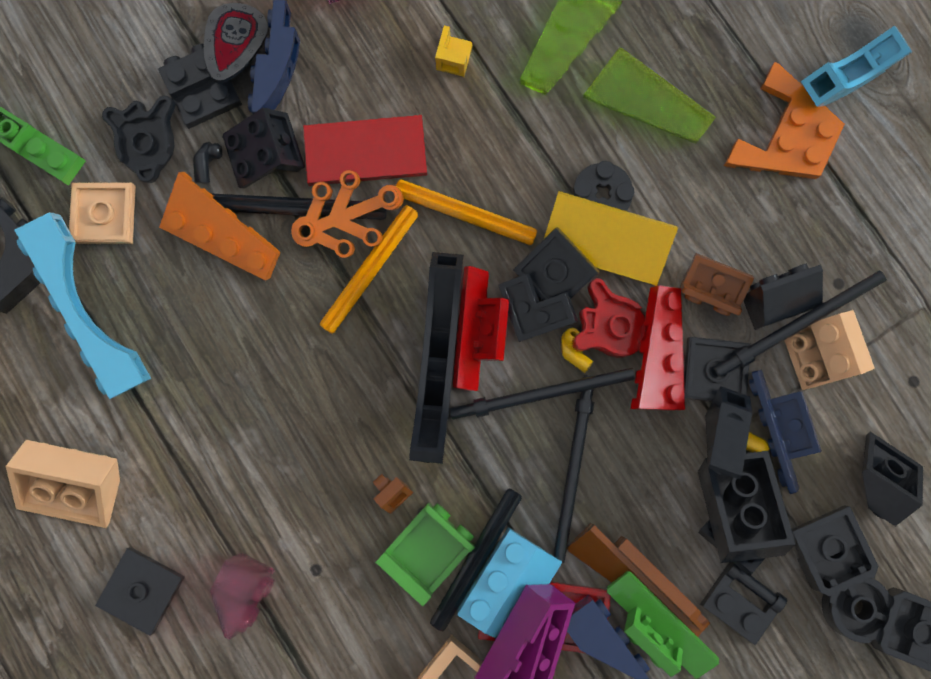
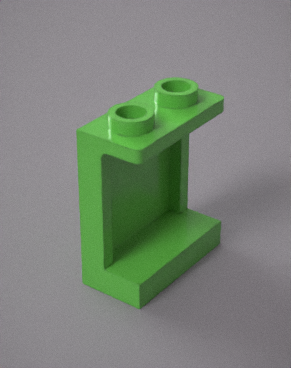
[375,503,475,606]

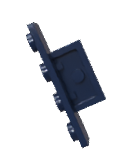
[749,369,822,494]

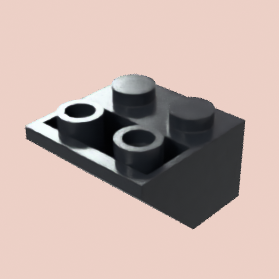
[743,263,823,330]

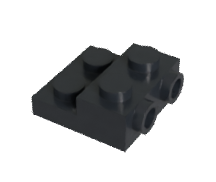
[158,43,242,129]

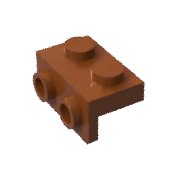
[680,253,754,316]

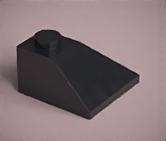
[862,431,923,527]

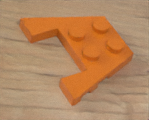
[724,62,845,179]

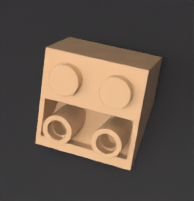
[784,310,875,391]

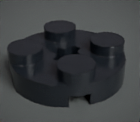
[573,161,635,211]

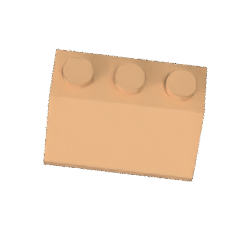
[6,440,120,528]

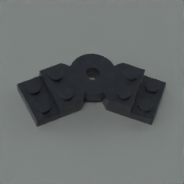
[791,505,931,672]

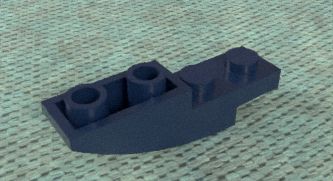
[248,0,300,114]

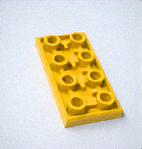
[543,191,678,286]

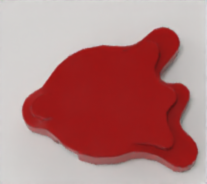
[572,278,648,358]

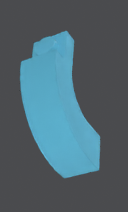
[801,26,913,107]

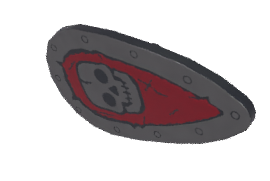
[204,3,268,83]

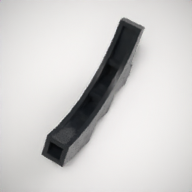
[409,252,464,464]

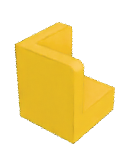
[435,25,472,77]

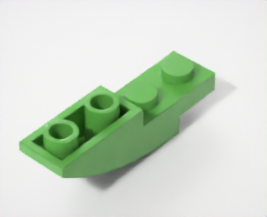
[0,107,86,186]

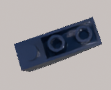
[567,595,651,679]

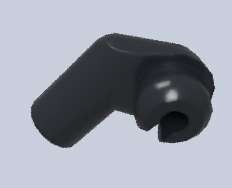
[193,142,222,183]

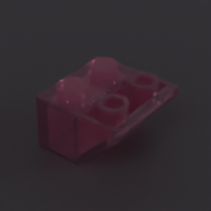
[210,553,275,640]

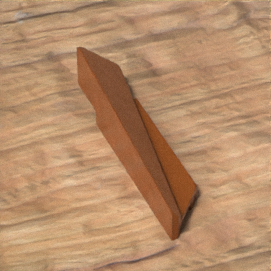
[567,523,710,637]

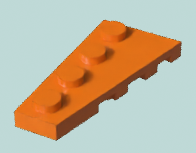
[159,172,280,281]

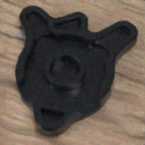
[102,95,176,183]

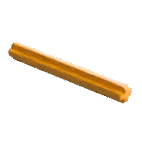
[396,179,537,245]
[320,205,418,334]

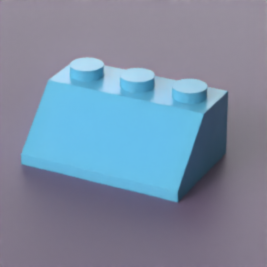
[457,527,562,638]

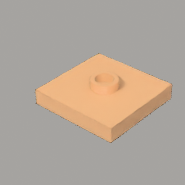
[69,183,136,244]

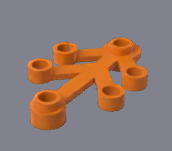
[291,170,404,258]

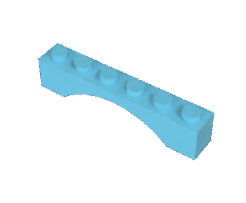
[15,212,151,399]

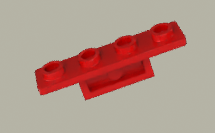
[453,266,509,391]

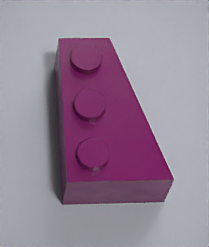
[474,584,575,679]

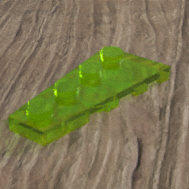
[519,0,622,95]
[583,47,716,144]

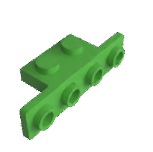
[607,571,719,678]

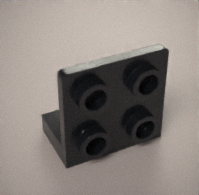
[222,108,305,189]

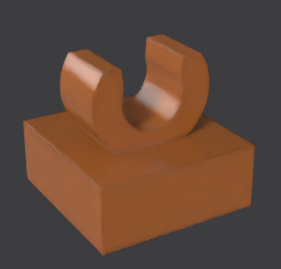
[373,474,414,514]

